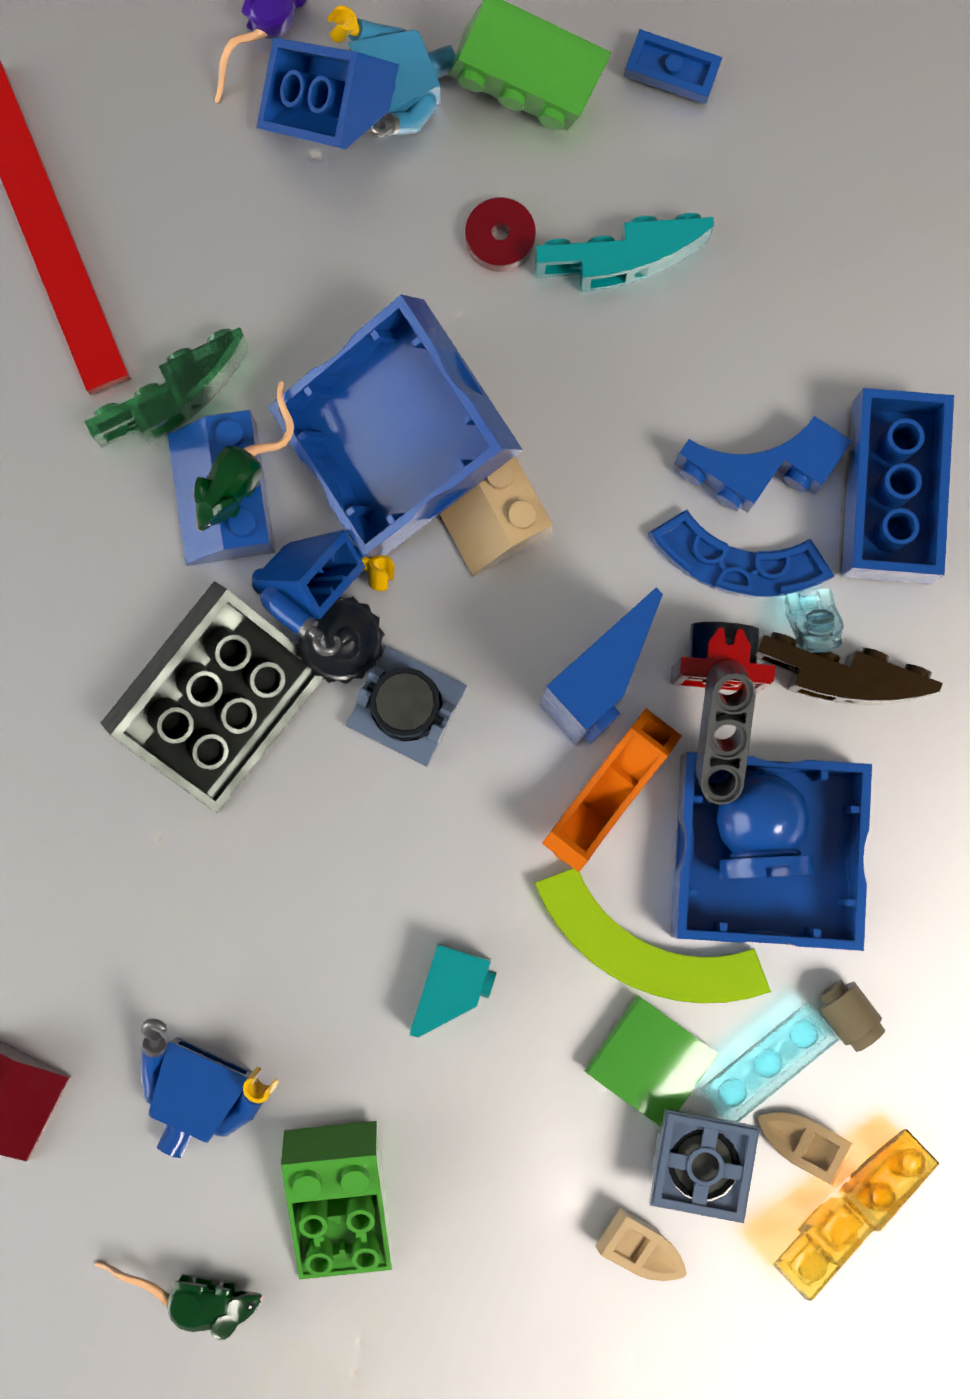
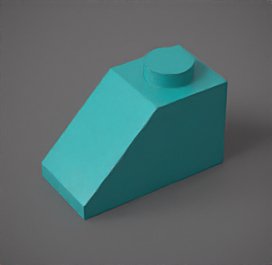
[409,943,497,1038]

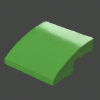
[584,995,718,1127]

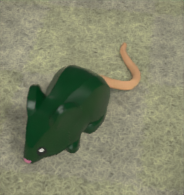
[194,381,294,532]
[94,1262,263,1340]

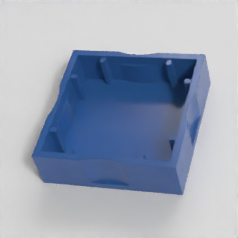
[267,294,523,557]
[671,752,872,951]

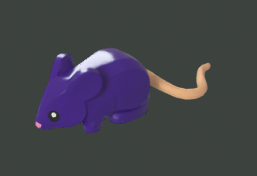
[214,0,307,103]

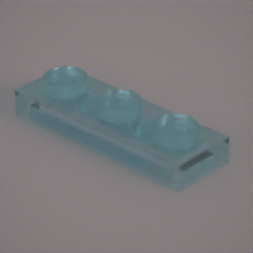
[700,1002,839,1122]

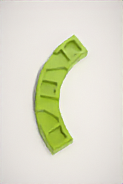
[534,868,771,1004]

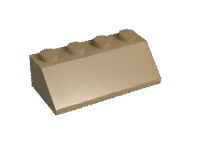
[439,456,553,577]

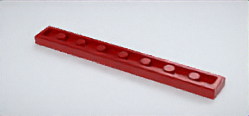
[0,60,131,395]

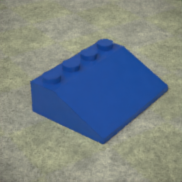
[540,587,663,745]

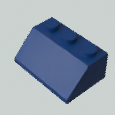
[256,37,399,149]
[167,410,275,566]

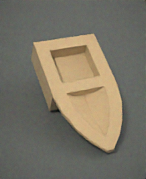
[758,1112,854,1187]
[595,1208,687,1281]

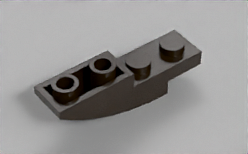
[757,632,943,705]

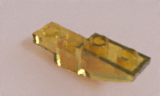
[772,1129,940,1301]

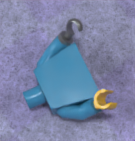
[327,5,455,138]

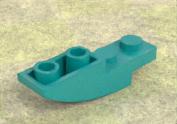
[535,213,714,292]

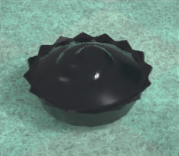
[297,596,385,684]

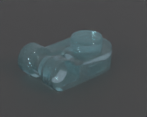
[784,588,844,652]

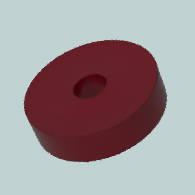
[465,197,536,272]

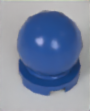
[716,772,814,879]

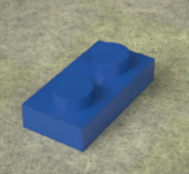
[624,29,722,104]

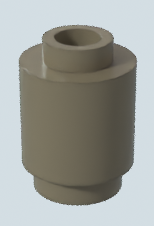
[818,980,886,1052]

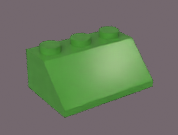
[448,0,611,131]

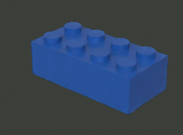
[841,388,954,584]

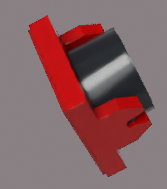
[670,622,775,693]

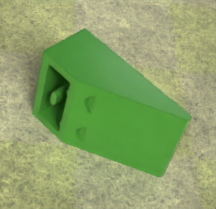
[281,1121,392,1280]

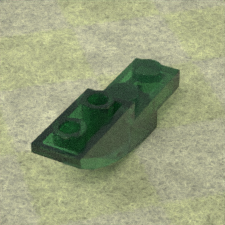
[84,327,249,448]

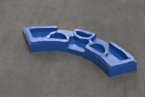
[648,509,834,598]

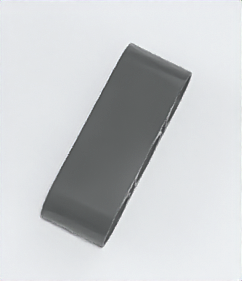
[695,660,756,805]

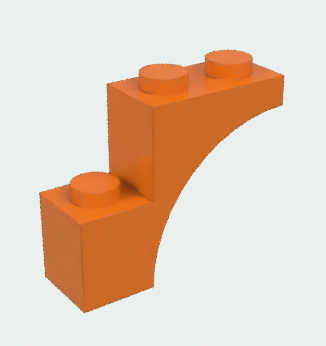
[542,708,682,872]

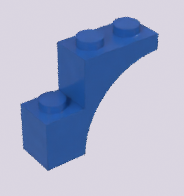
[674,416,852,513]

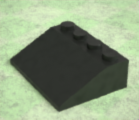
[100,581,324,813]

